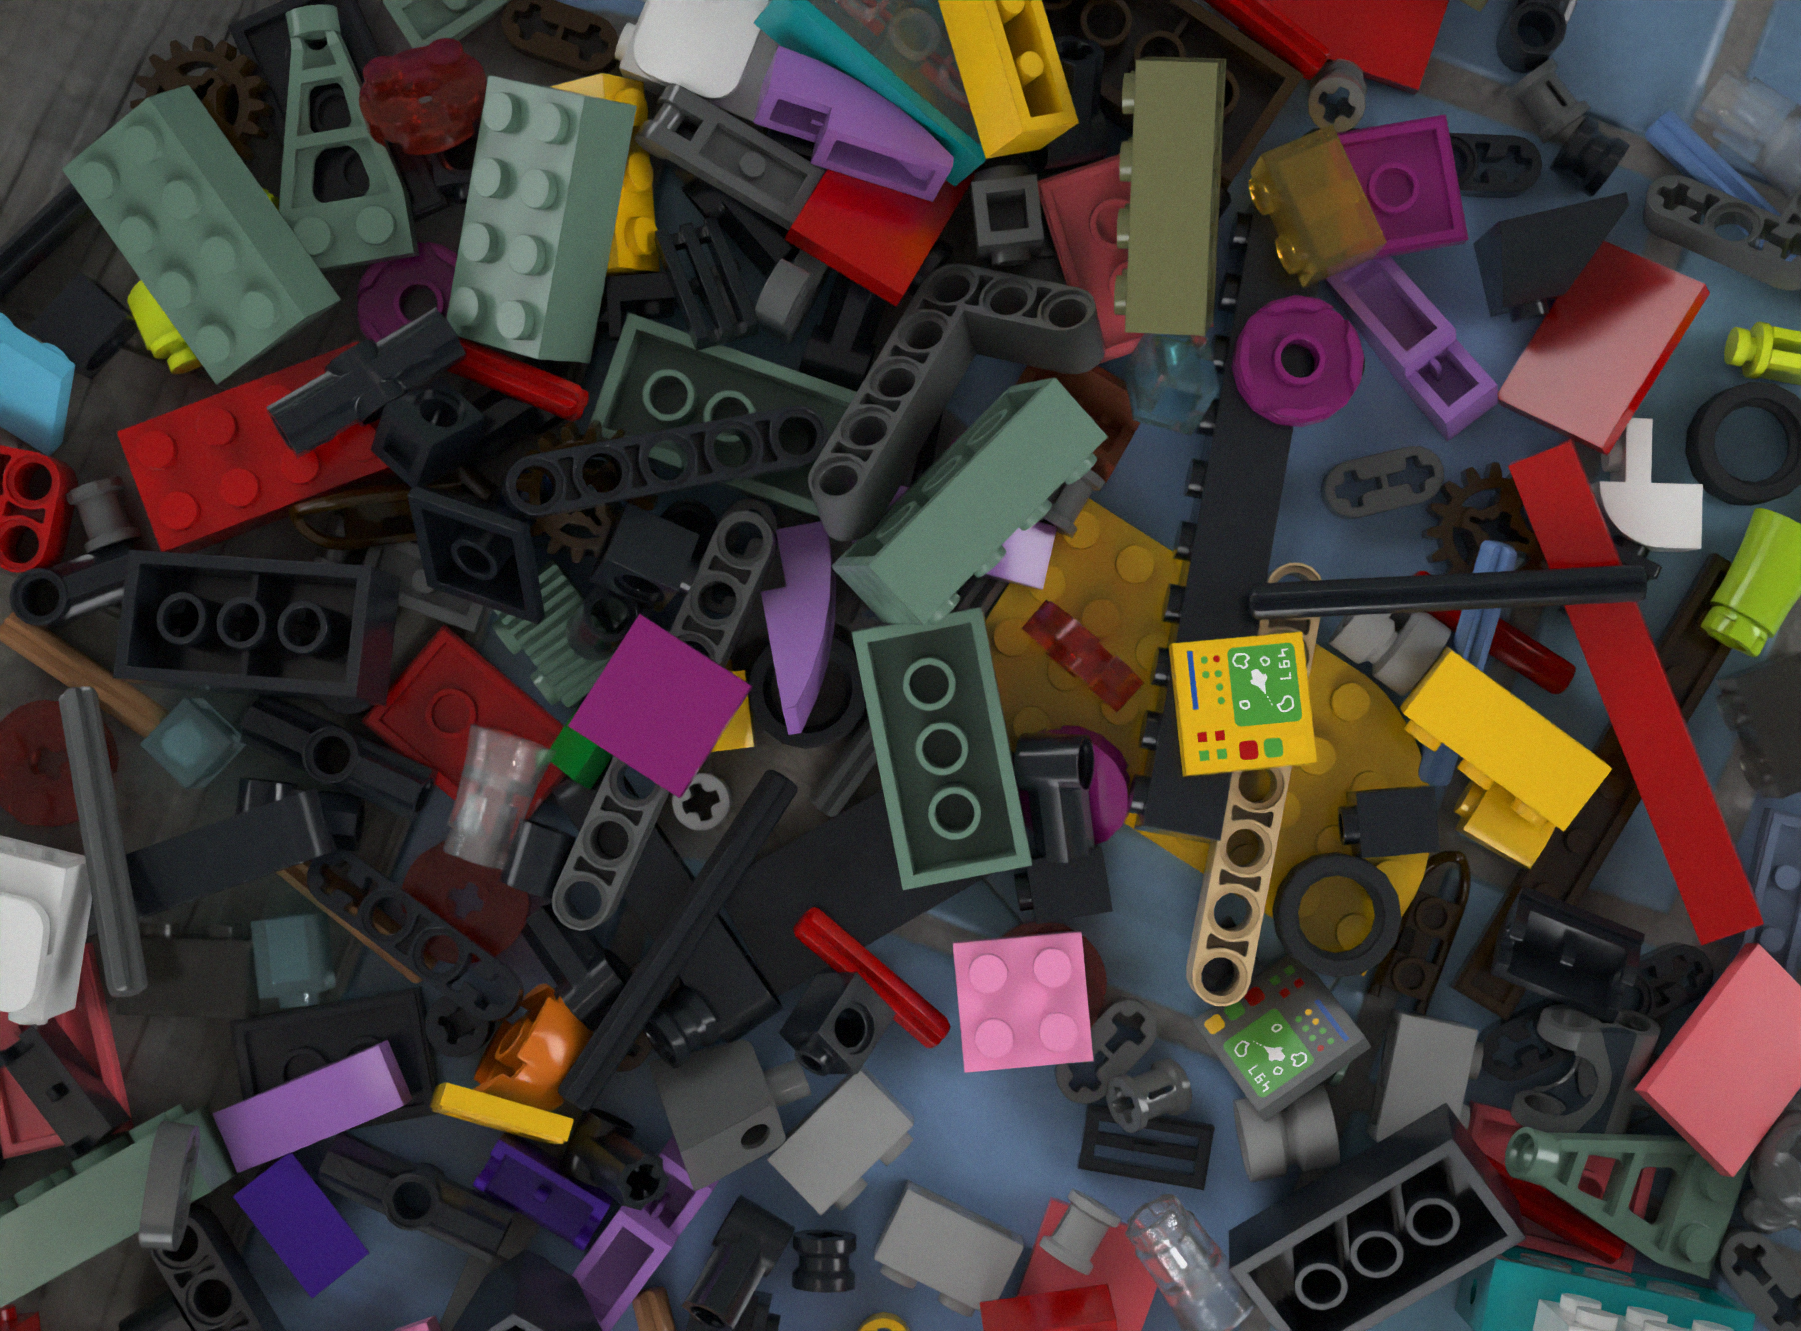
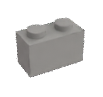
[1366,1008,1484,1142]
[767,1065,914,1215]
[874,1180,1024,1317]

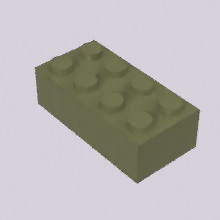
[1114,56,1226,336]

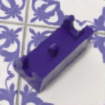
[472,1132,614,1252]
[233,1152,370,1298]

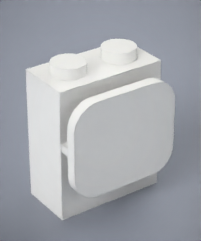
[615,0,780,135]
[0,835,92,1026]

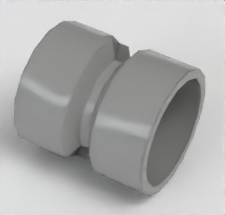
[1328,577,1451,696]
[1233,1083,1340,1183]

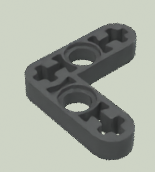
[1643,175,1801,290]
[755,249,833,344]

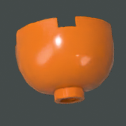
[473,983,593,1112]

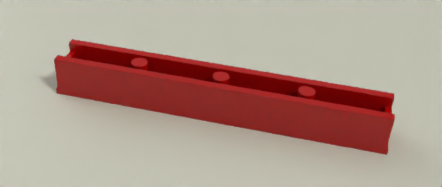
[1508,438,1764,946]

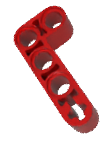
[0,445,78,574]

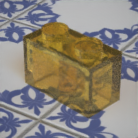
[1249,124,1387,288]

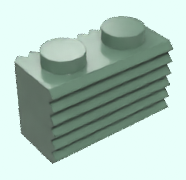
[491,559,614,708]

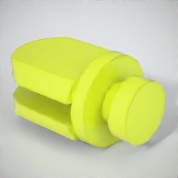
[127,280,202,375]
[1724,322,1801,385]

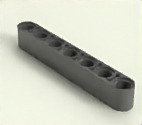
[552,510,778,931]

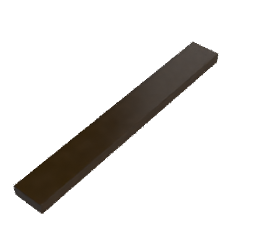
[1449,553,1732,1021]

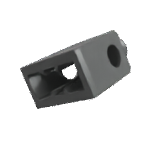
[648,1039,811,1191]

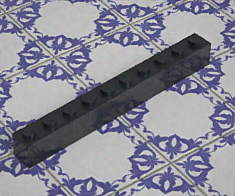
[1127,194,1332,844]

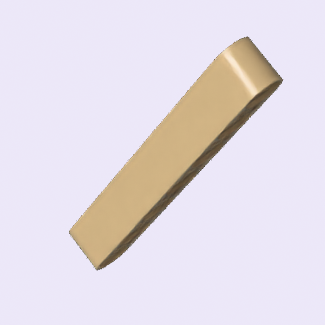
[1186,563,1322,1006]

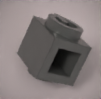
[971,165,1044,267]

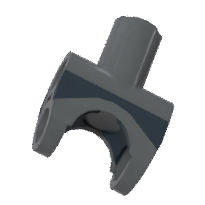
[1510,1004,1661,1134]

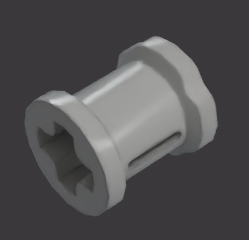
[672,772,734,831]
[1039,1188,1122,1275]

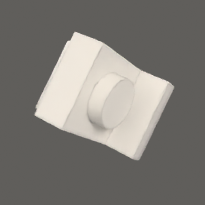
[1591,418,1703,552]

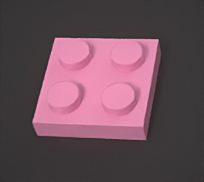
[952,930,1093,1073]

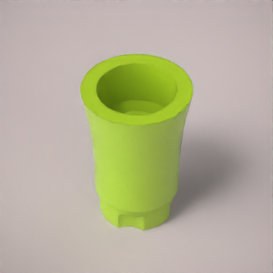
[1701,508,1801,658]

